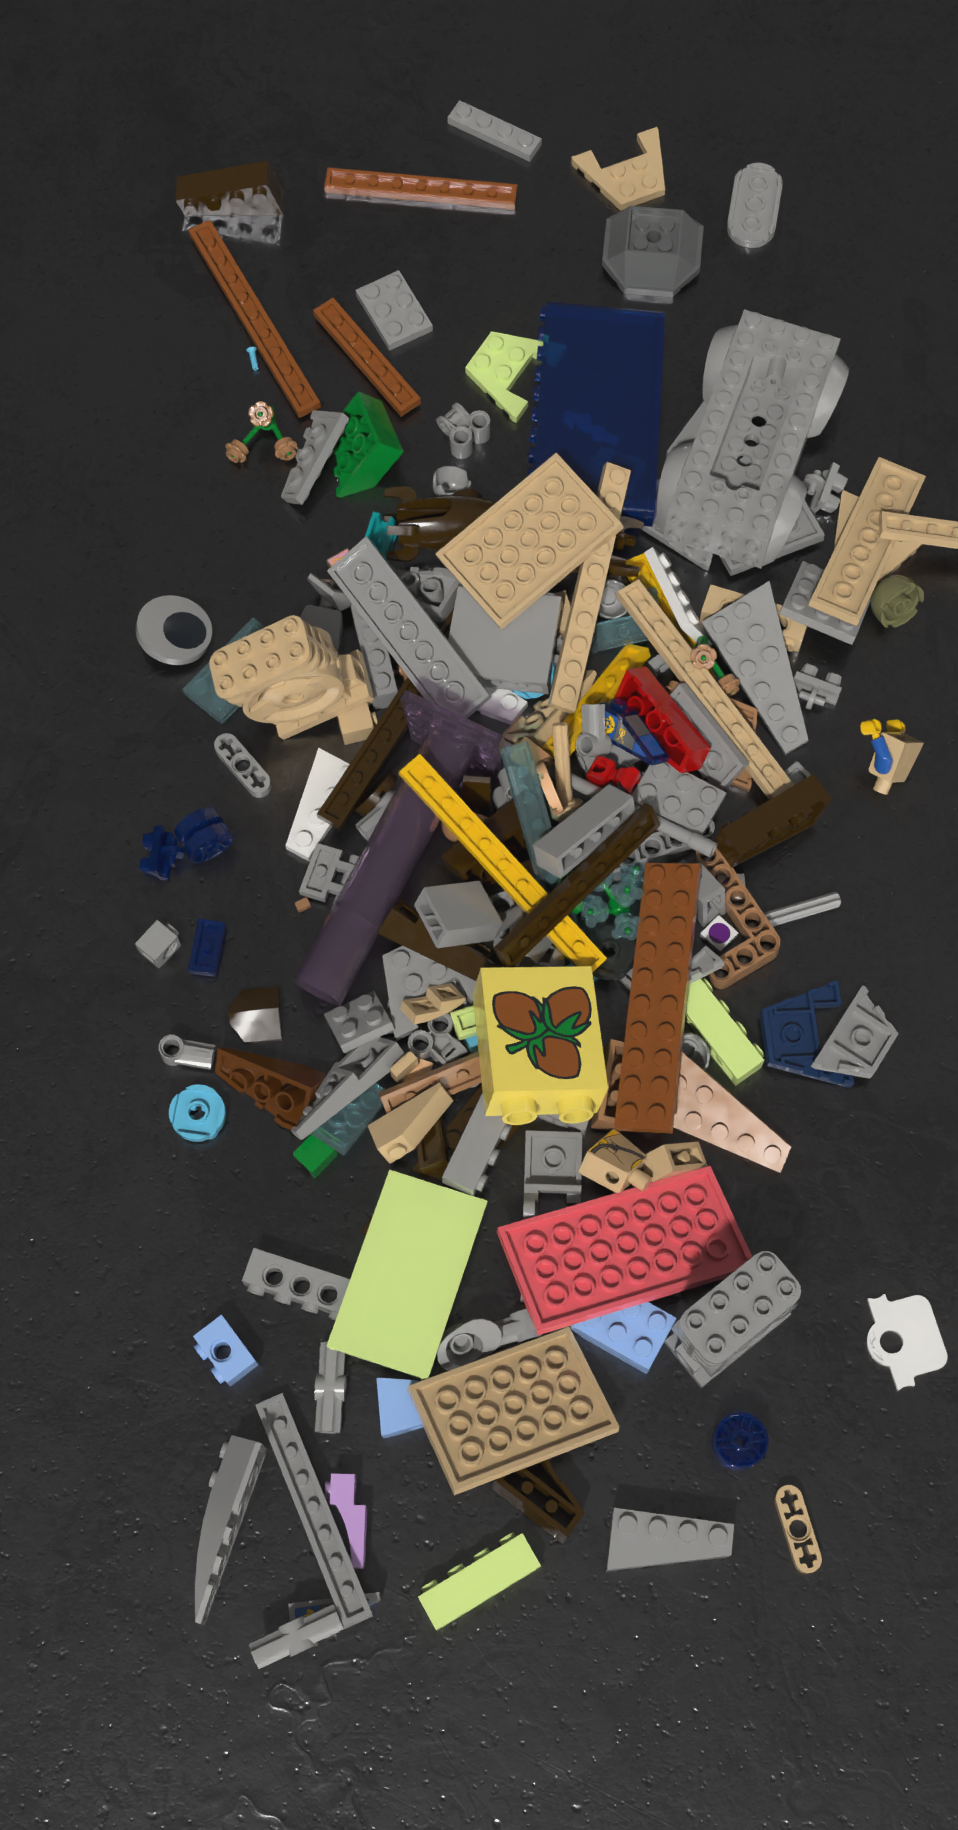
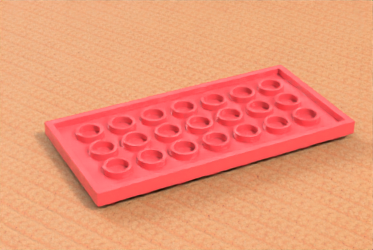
[497,1166,752,1336]

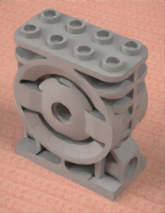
[664,1251,801,1388]

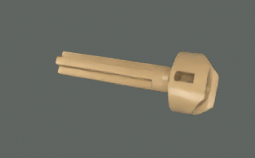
[547,722,583,823]

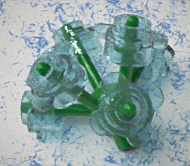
[580,866,645,940]

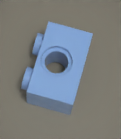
[193,1315,258,1387]

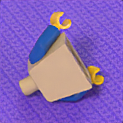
[860,719,924,795]

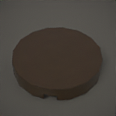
[354,771,398,816]

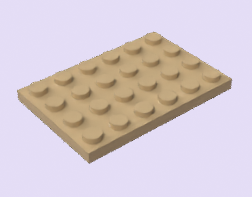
[436,453,624,630]
[408,1327,620,1495]

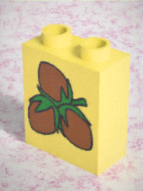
[472,966,608,1125]

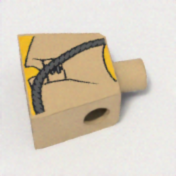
[578,1129,652,1193]

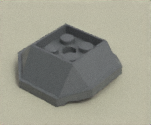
[602,206,704,298]

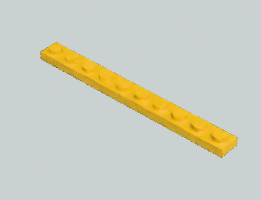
[398,754,607,972]

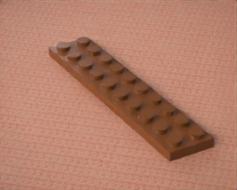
[614,863,701,1133]

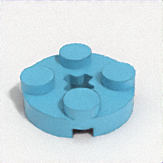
[169,1084,226,1142]

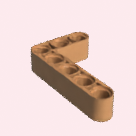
[695,848,780,989]

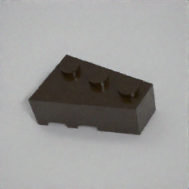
[492,1459,585,1544]

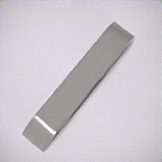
[214,733,272,798]

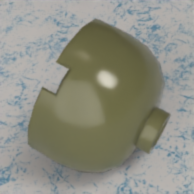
[870,575,924,628]

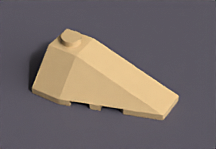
[499,670,597,759]

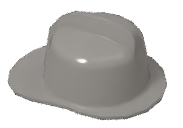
[437,1318,502,1371]

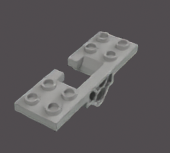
[521,1130,582,1302]

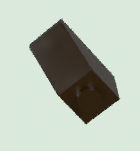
[463,775,493,815]

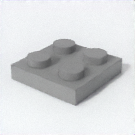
[324,991,394,1053]

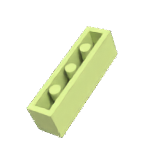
[685,978,764,1086]
[418,1532,541,1630]

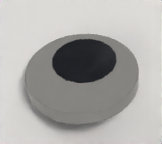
[136,595,212,665]

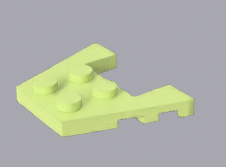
[465,331,567,423]

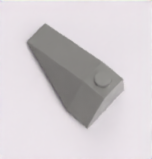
[392,567,463,629]

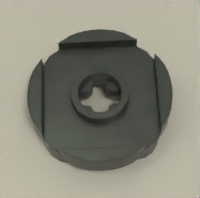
[587,925,636,981]

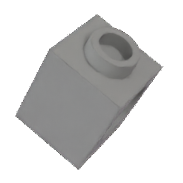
[135,920,181,969]

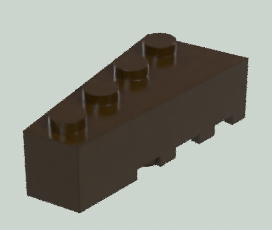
[176,161,284,216]
[714,774,832,868]
[441,790,551,890]

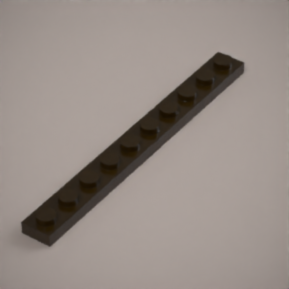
[317,608,454,830]

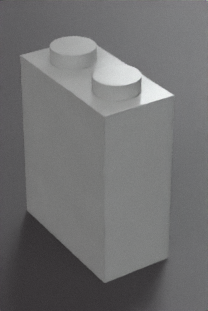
[414,881,503,948]

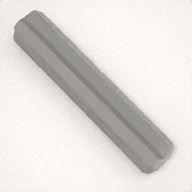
[764,892,841,926]

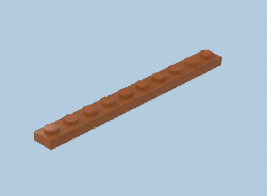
[188,220,321,418]

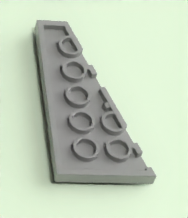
[702,581,808,756]

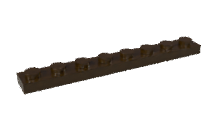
[494,803,660,967]

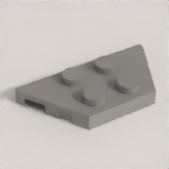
[811,985,898,1079]

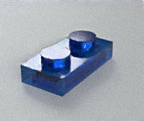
[188,919,226,977]

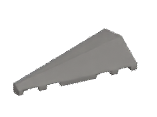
[291,1037,405,1140]

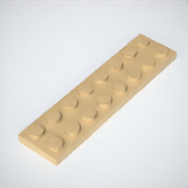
[808,457,926,626]

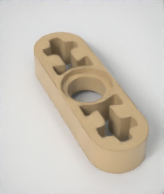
[774,1485,822,1574]

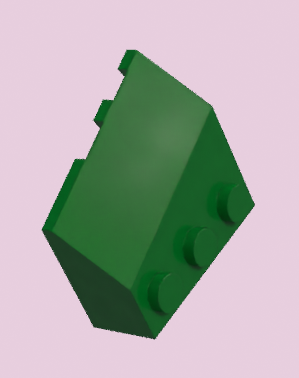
[332,391,404,498]

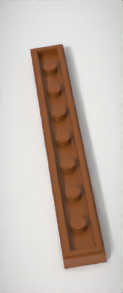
[324,168,517,210]

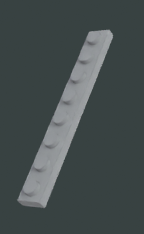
[255,1393,373,1629]

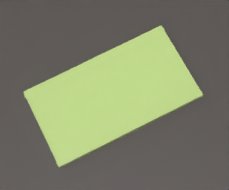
[327,1170,488,1380]

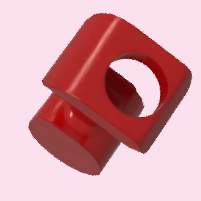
[586,756,641,795]

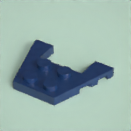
[759,981,854,1087]

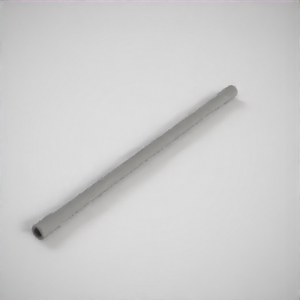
[418,701,718,858]

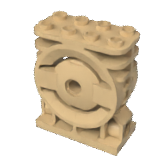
[210,615,374,739]

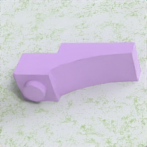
[325,1474,367,1569]

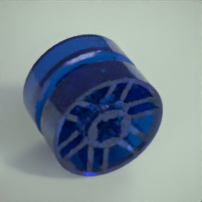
[174,807,234,863]
[711,1412,769,1471]

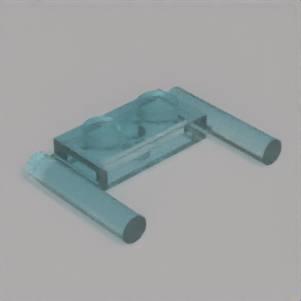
[589,588,660,654]

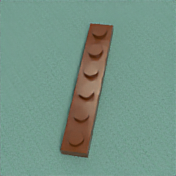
[313,298,421,417]

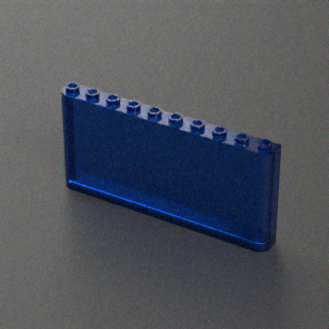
[527,302,665,527]

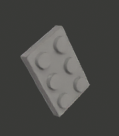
[356,270,433,351]
[631,756,726,836]

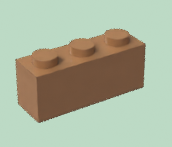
[591,1039,624,1132]

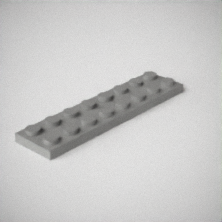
[327,537,492,731]

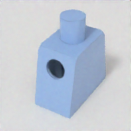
[377,1378,424,1438]

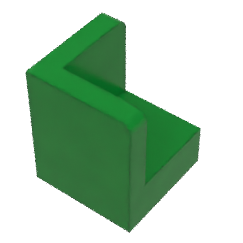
[293,1130,338,1179]

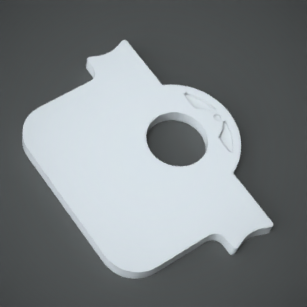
[866,1294,947,1391]

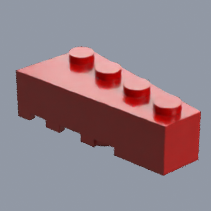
[608,666,711,774]

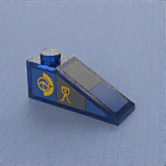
[599,699,670,766]

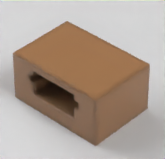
[294,897,311,913]

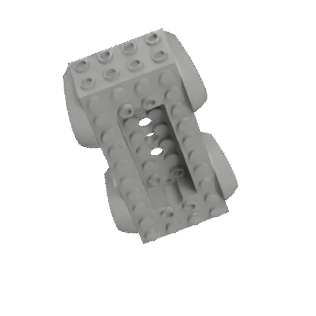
[657,309,849,569]

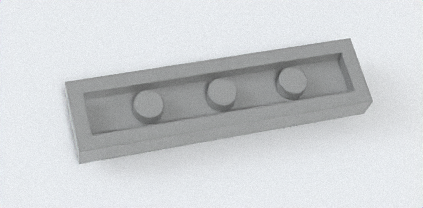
[448,100,542,162]

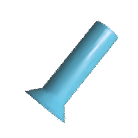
[246,347,259,371]

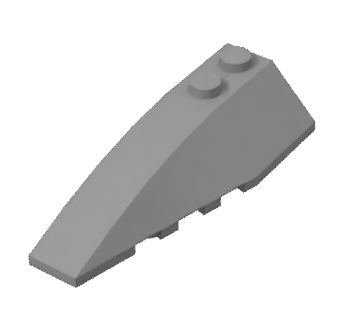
[195,1435,268,1625]

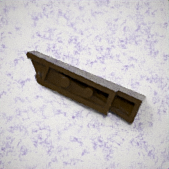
[378,899,502,981]

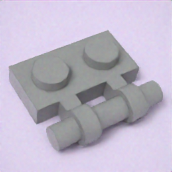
[299,843,361,908]

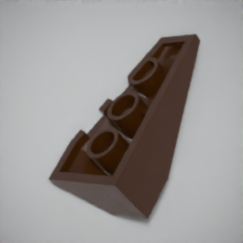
[215,1046,327,1130]

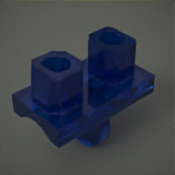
[139,825,184,880]

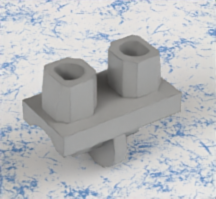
[803,462,848,513]
[794,663,842,710]

